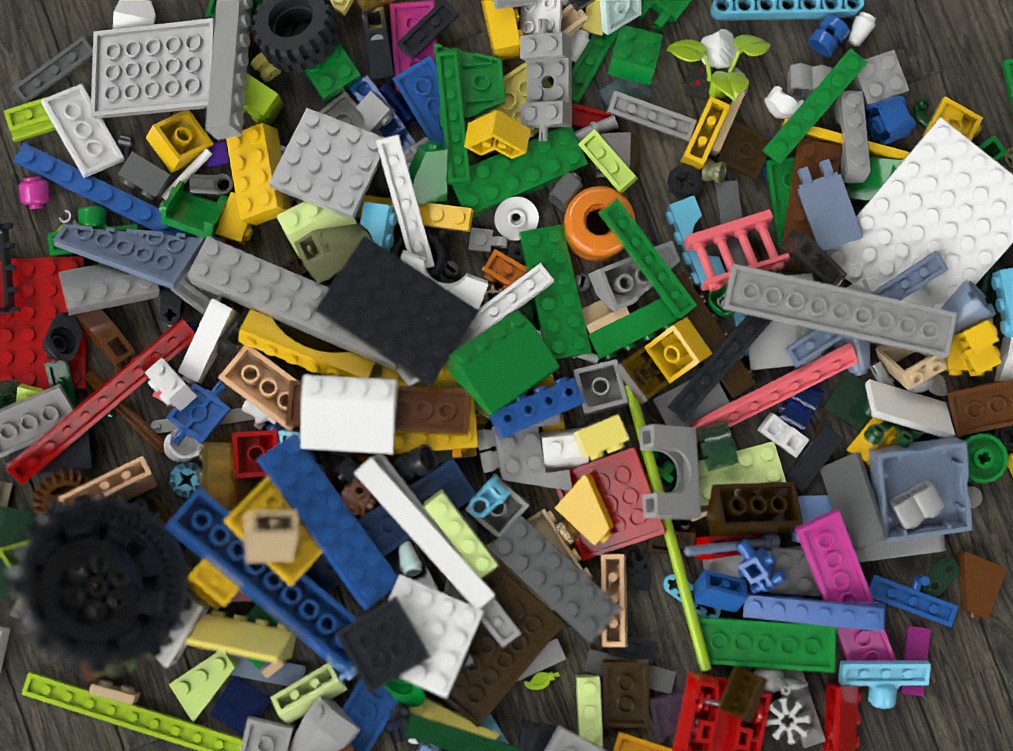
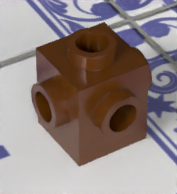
[342,476,377,516]

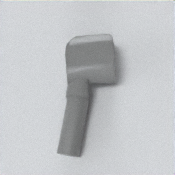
[59,210,79,225]

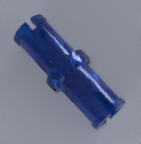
[379,83,416,125]

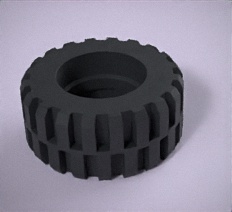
[251,0,342,72]

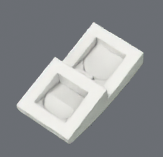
[757,412,809,458]

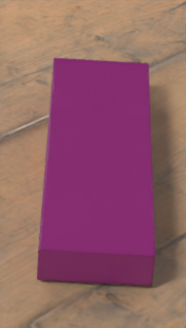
[899,625,931,696]

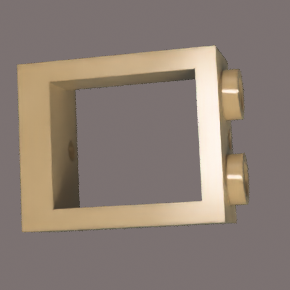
[875,344,947,390]

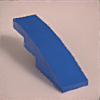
[349,76,416,152]

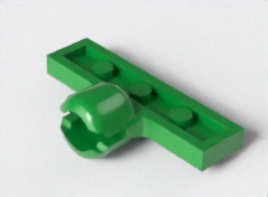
[47,206,139,256]

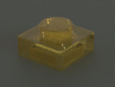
[555,519,581,545]

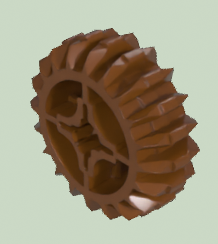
[32,468,89,516]

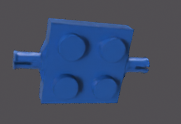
[166,381,231,446]

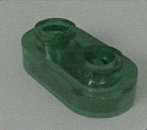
[921,558,960,597]

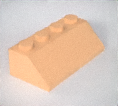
[218,345,296,432]

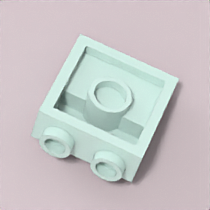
[600,0,641,35]

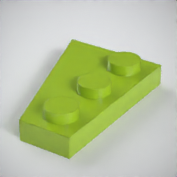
[169,651,237,722]

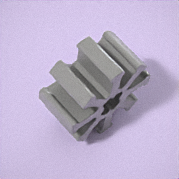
[766,692,816,744]

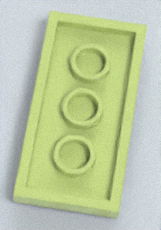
[698,441,786,507]

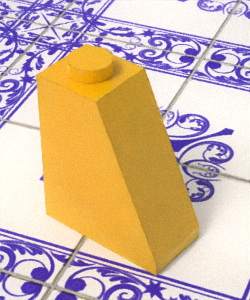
[555,473,614,545]

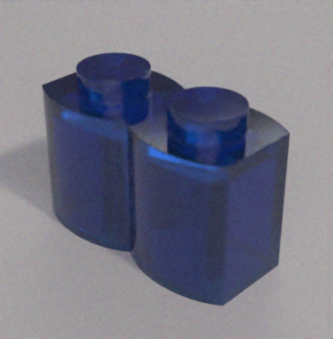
[777,385,825,431]

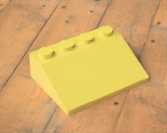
[186,610,296,662]

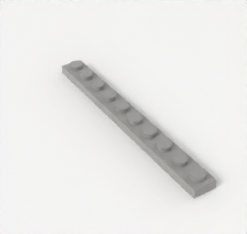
[372,453,521,647]

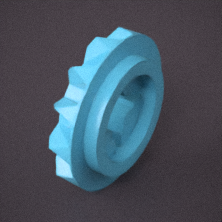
[169,462,206,498]

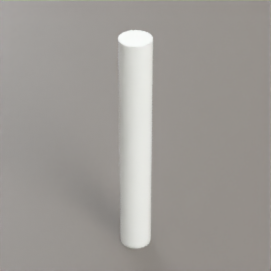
[162,148,212,200]

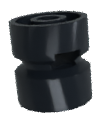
[394,444,438,482]

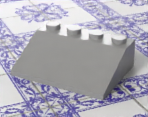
[744,273,822,370]

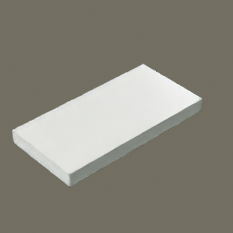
[41,84,125,178]
[865,379,955,438]

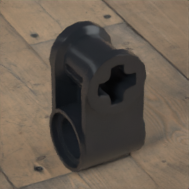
[159,285,185,328]

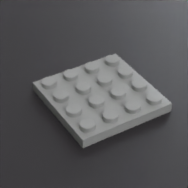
[269,108,385,219]

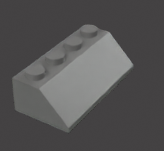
[58,264,160,316]

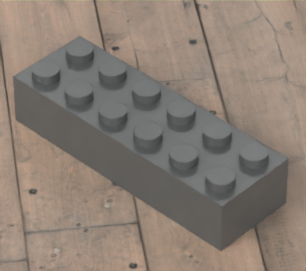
[490,515,623,643]

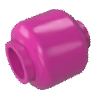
[19,177,50,209]

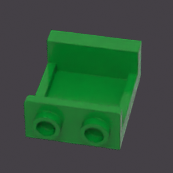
[159,181,229,239]

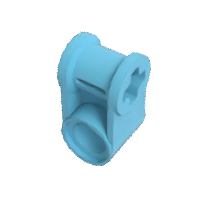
[469,475,512,517]

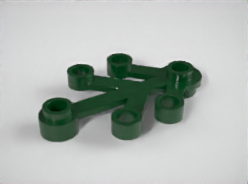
[863,401,923,447]

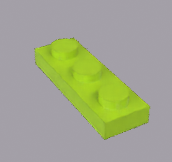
[578,129,638,194]

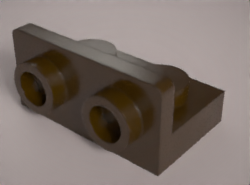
[647,520,696,557]

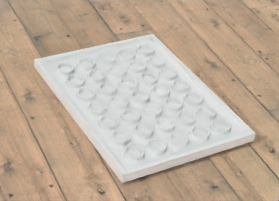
[825,118,1013,309]

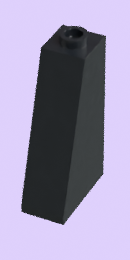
[6,425,97,477]

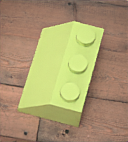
[277,201,357,260]

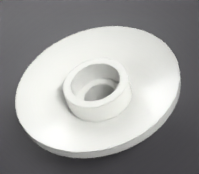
[494,196,539,240]

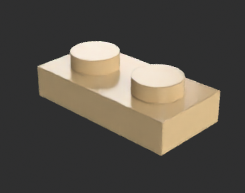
[89,679,140,705]

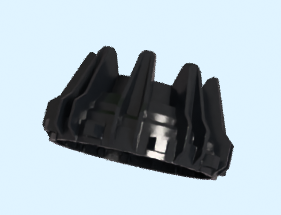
[5,491,194,677]

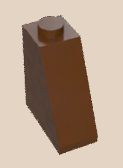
[957,551,1007,621]

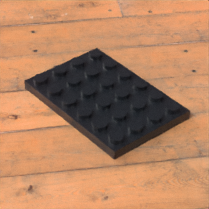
[314,235,479,387]

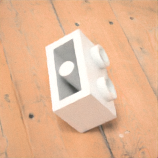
[145,358,197,411]

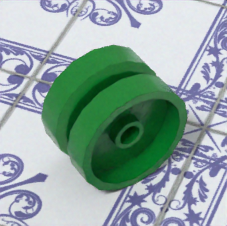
[961,434,1008,483]

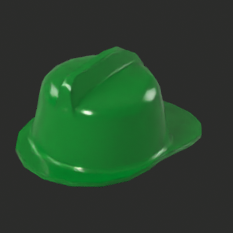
[384,677,425,707]

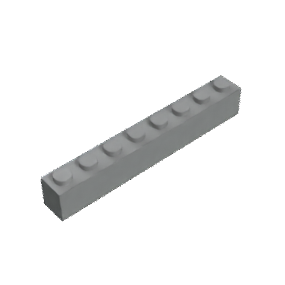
[205,0,253,140]

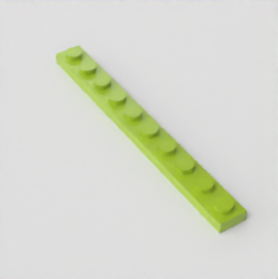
[21,671,243,751]

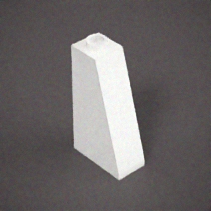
[178,298,239,385]

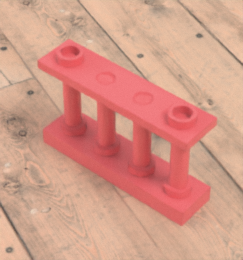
[683,209,790,291]

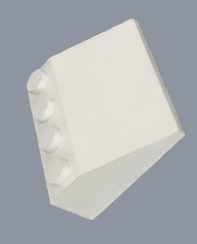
[301,375,398,454]

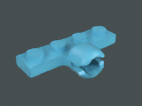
[838,661,931,709]

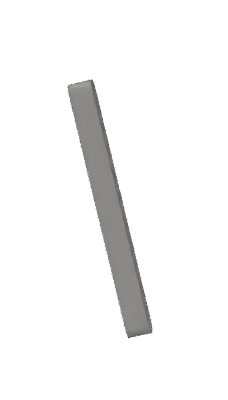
[702,534,946,578]

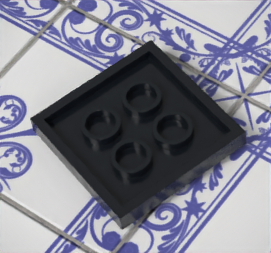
[336,596,432,694]

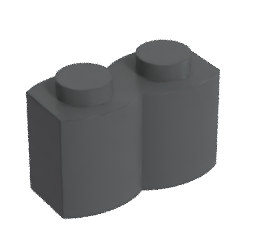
[548,172,583,212]

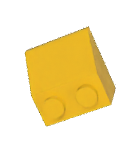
[146,110,213,173]

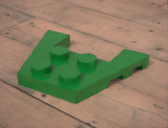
[434,44,505,129]

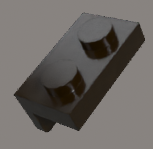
[718,666,768,723]

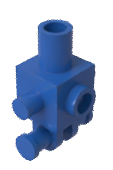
[736,538,787,595]

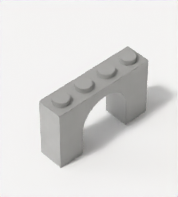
[639,424,701,520]

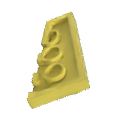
[407,696,500,751]

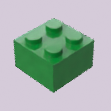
[608,25,663,85]
[305,43,362,105]

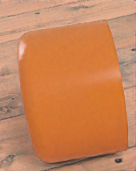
[563,186,635,262]

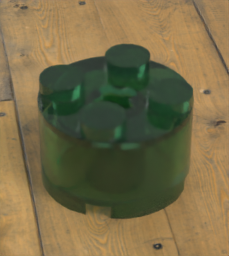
[696,421,739,472]

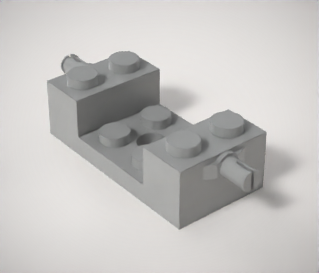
[520,18,572,142]

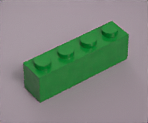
[588,298,679,362]

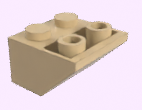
[244,510,298,563]

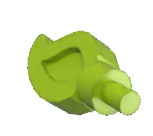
[524,671,560,690]

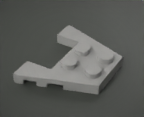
[494,414,572,490]

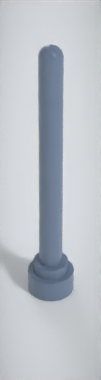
[684,533,780,556]

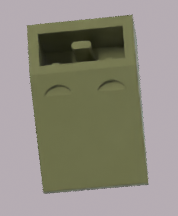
[294,223,372,284]

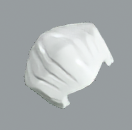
[701,29,738,69]
[765,86,804,119]
[164,428,204,462]

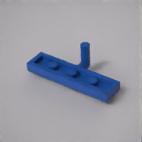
[868,574,959,627]

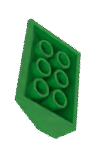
[447,309,560,416]

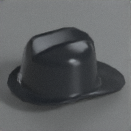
[42,312,83,361]

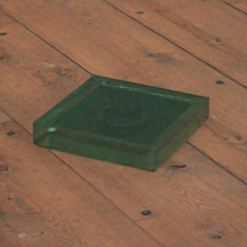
[822,370,870,431]

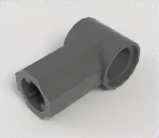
[189,174,235,197]

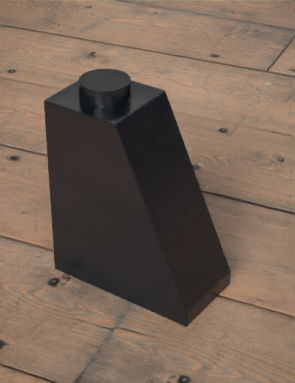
[518,720,576,751]

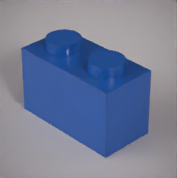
[693,570,748,613]

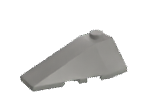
[588,240,680,311]
[288,696,361,751]

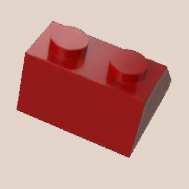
[232,430,279,478]

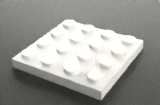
[388,575,484,698]

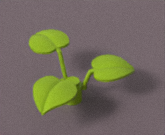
[666,35,770,101]

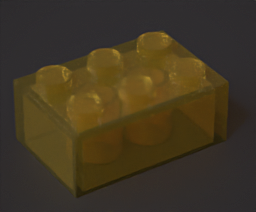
[198,442,237,511]

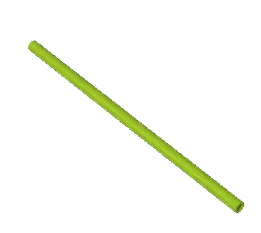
[624,385,711,671]

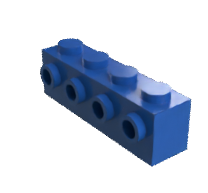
[489,377,585,440]

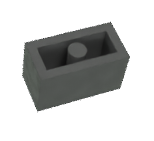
[118,152,174,201]

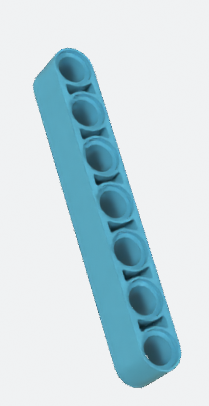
[710,0,864,20]

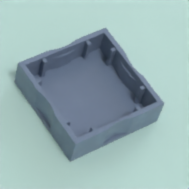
[868,437,972,543]

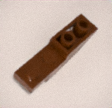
[75,309,136,372]

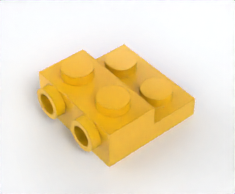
[922,96,983,141]

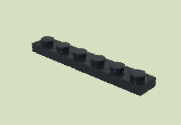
[667,315,772,422]

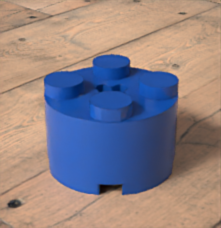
[865,95,915,146]

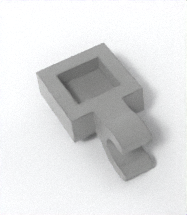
[468,227,508,253]

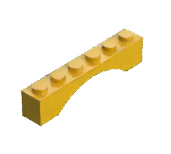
[238,309,375,379]

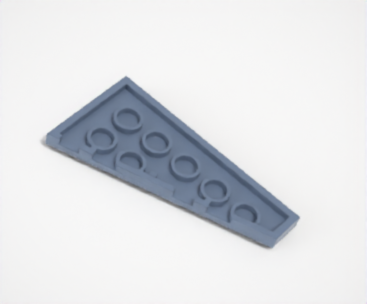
[53,224,206,290]

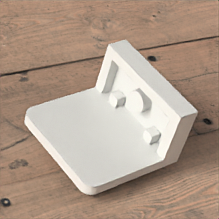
[520,0,571,36]

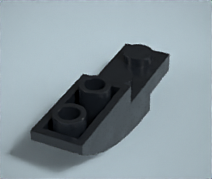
[361,0,394,81]

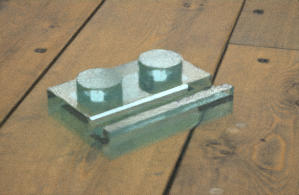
[599,78,653,119]

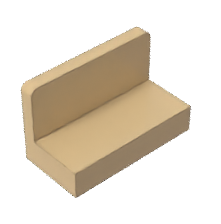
[582,300,630,335]

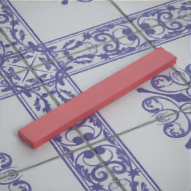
[688,343,859,443]

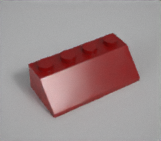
[823,681,861,751]

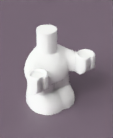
[242,399,278,430]

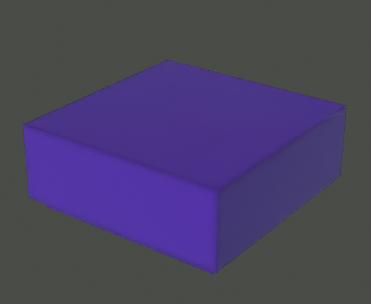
[207,142,230,168]

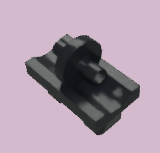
[384,704,410,744]

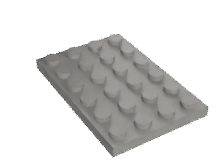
[91,18,215,119]

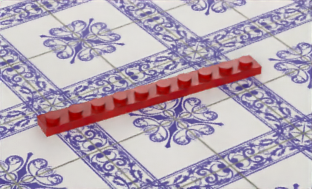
[6,319,196,485]

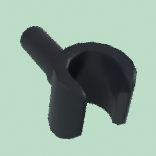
[118,134,134,164]

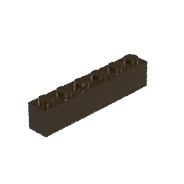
[676,271,756,399]

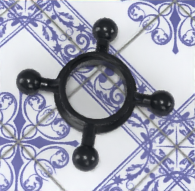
[391,228,457,284]

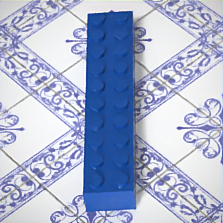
[164,488,357,674]

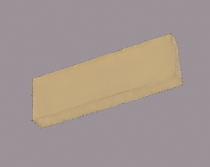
[709,92,745,156]

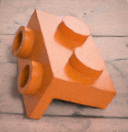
[481,249,527,290]

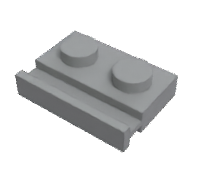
[171,264,222,315]

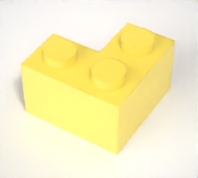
[573,414,629,460]

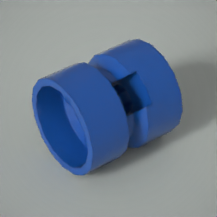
[808,15,850,57]

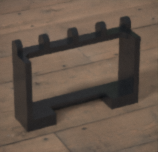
[0,223,20,316]

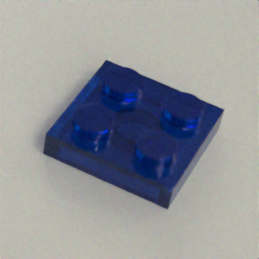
[209,676,272,736]

